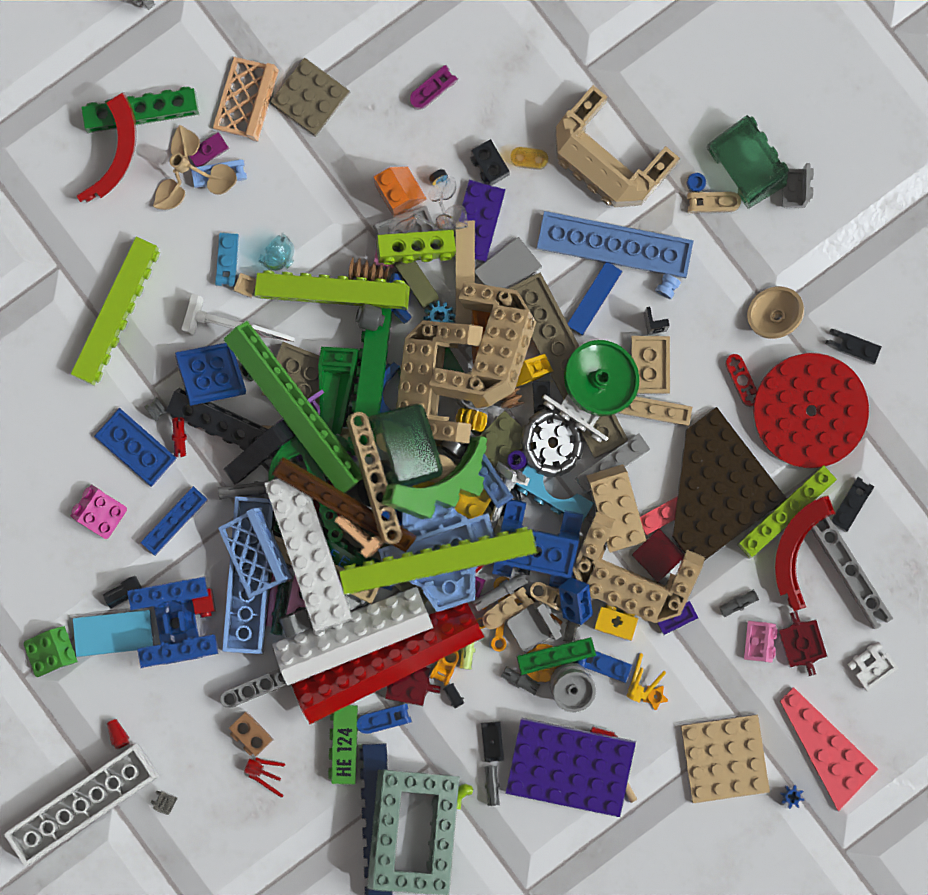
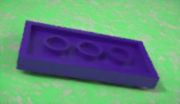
[454,180,506,263]

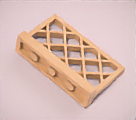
[213,57,279,141]
[335,516,384,557]

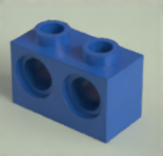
[559,577,593,625]

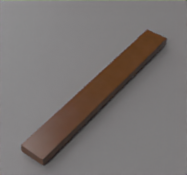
[272,457,416,553]

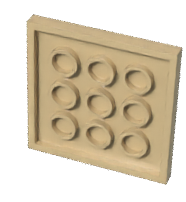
[681,715,770,803]

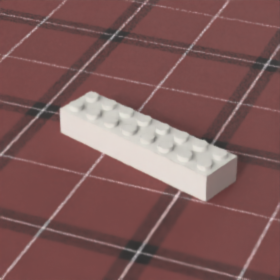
[264,478,353,633]
[272,586,433,686]
[4,744,159,867]

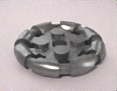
[521,408,584,477]

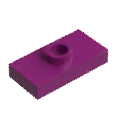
[189,132,229,167]

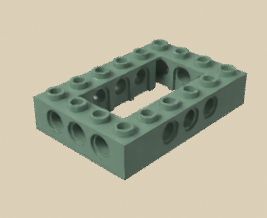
[367,770,459,895]

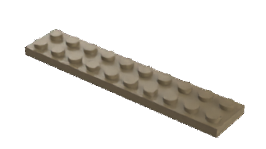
[508,272,628,459]

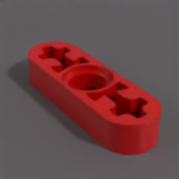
[725,354,757,407]

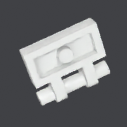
[847,642,899,691]

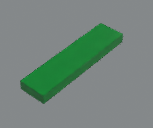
[516,637,596,675]

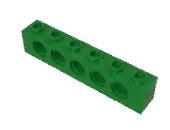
[81,87,200,133]

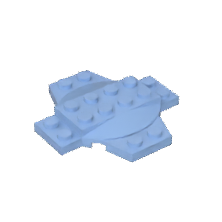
[378,504,495,612]

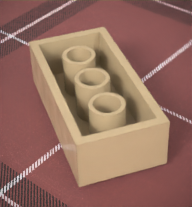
[586,464,646,553]

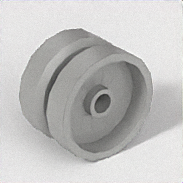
[549,663,596,712]

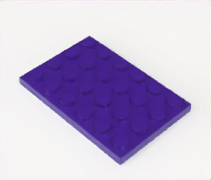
[506,717,636,817]

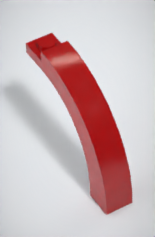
[77,92,137,203]
[775,495,835,611]

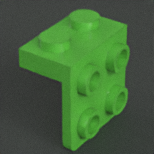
[24,626,78,677]

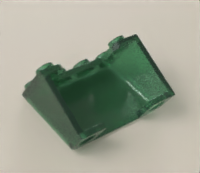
[707,115,789,209]

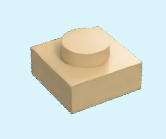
[233,273,256,298]

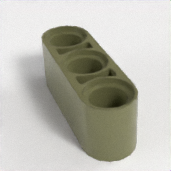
[394,261,440,309]

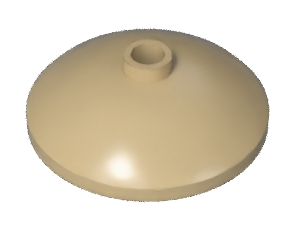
[747,286,804,339]

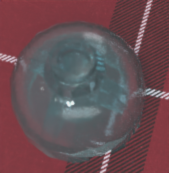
[258,233,295,271]

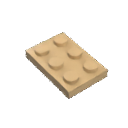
[631,336,670,394]

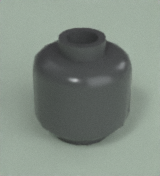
[355,304,385,331]

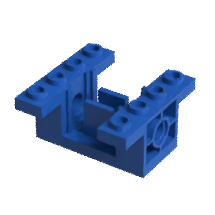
[492,499,584,588]
[127,577,219,668]

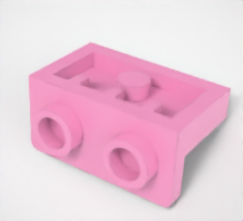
[744,621,778,663]

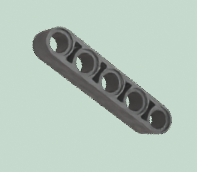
[279,594,370,637]

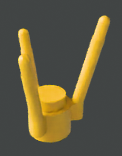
[626,653,666,702]

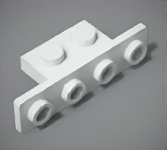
[542,395,608,443]

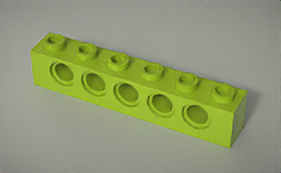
[737,466,837,559]

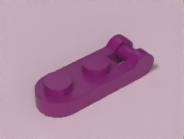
[410,65,458,110]

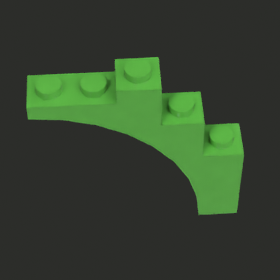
[382,436,488,519]

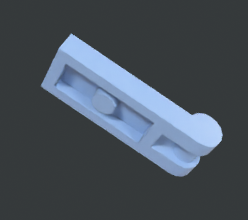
[191,160,247,188]

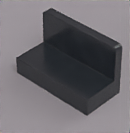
[644,307,670,335]

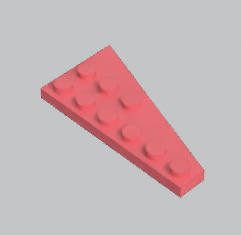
[780,687,878,811]

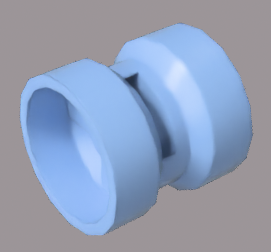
[655,273,681,299]

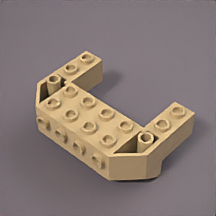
[555,85,680,207]
[429,281,536,408]
[396,320,483,443]
[573,512,705,623]

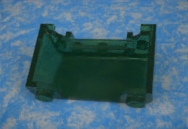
[367,403,443,487]

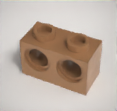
[229,712,274,756]

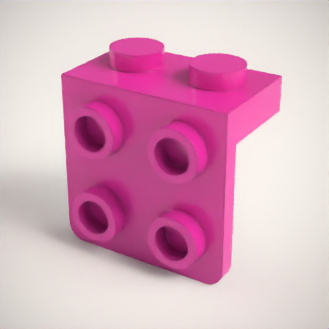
[70,484,127,539]

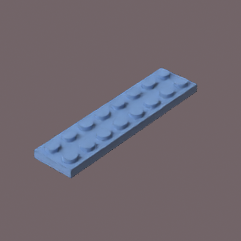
[537,211,694,279]

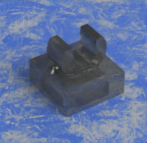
[151,791,178,815]

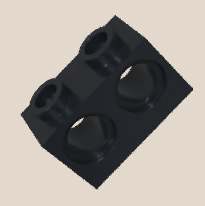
[470,139,510,186]

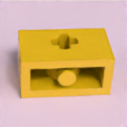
[594,604,638,641]

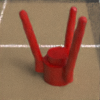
[244,757,285,798]

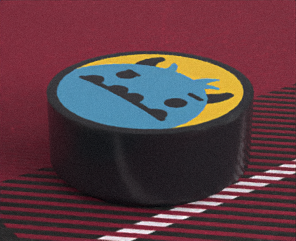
[429,169,448,186]

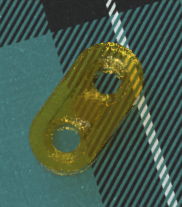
[510,147,548,170]

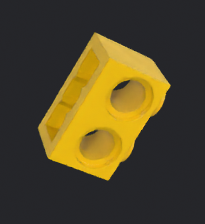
[516,354,553,387]

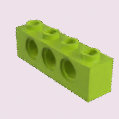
[376,230,456,265]

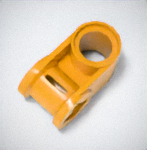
[429,651,459,686]

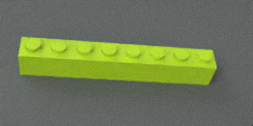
[71,236,160,386]
[255,270,410,310]

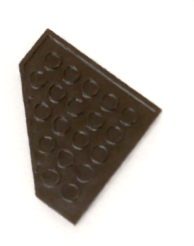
[672,407,787,561]

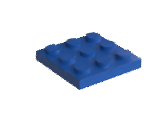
[175,343,246,406]

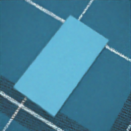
[73,610,154,657]

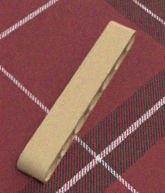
[347,412,401,544]

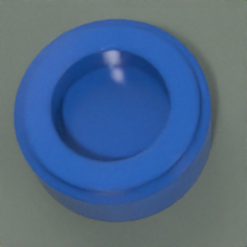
[687,173,706,192]

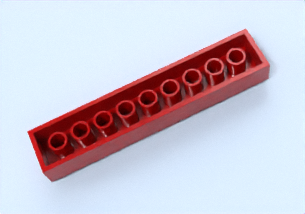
[291,603,484,724]

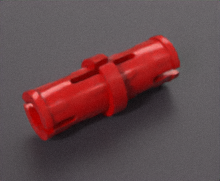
[172,417,187,457]

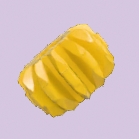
[455,408,487,432]

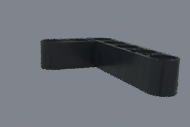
[223,420,296,485]

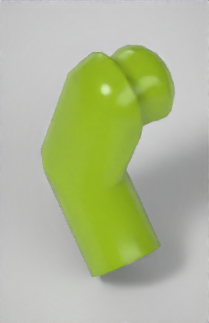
[457,784,473,809]

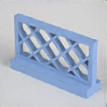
[218,508,292,598]

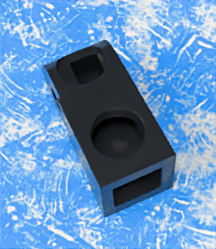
[532,381,550,414]

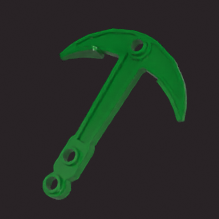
[268,433,351,543]

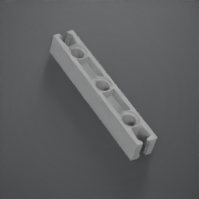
[811,517,893,629]

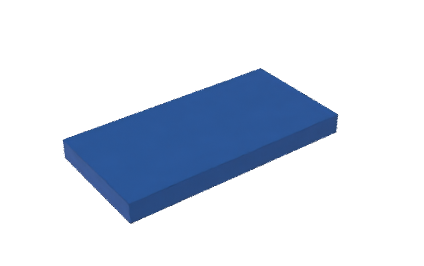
[94,408,177,487]

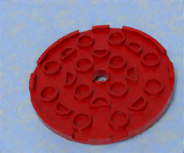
[753,353,869,468]

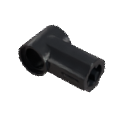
[103,576,142,609]

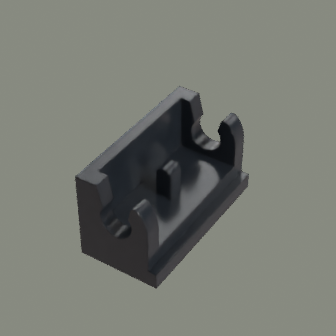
[481,721,504,762]

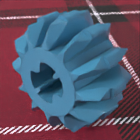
[423,301,456,323]

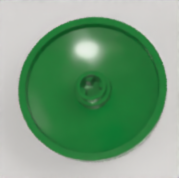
[564,340,640,416]

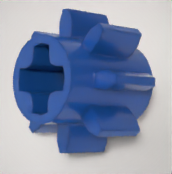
[780,785,804,809]

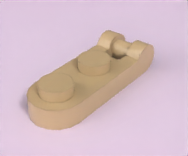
[687,192,741,213]
[483,587,534,629]

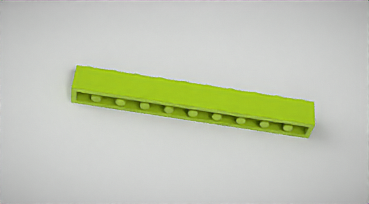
[340,527,538,595]

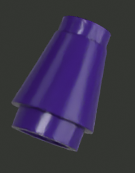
[507,451,527,470]

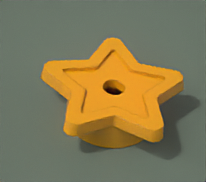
[643,686,668,710]

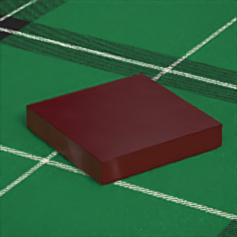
[632,528,684,583]

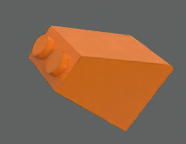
[374,167,427,217]

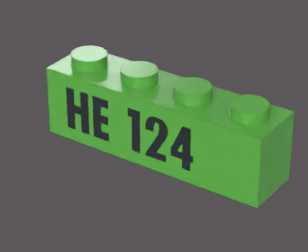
[328,705,358,784]

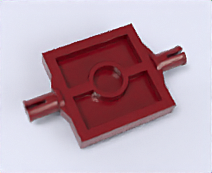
[778,611,828,676]
[385,667,441,707]

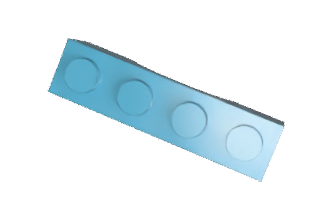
[515,464,594,523]

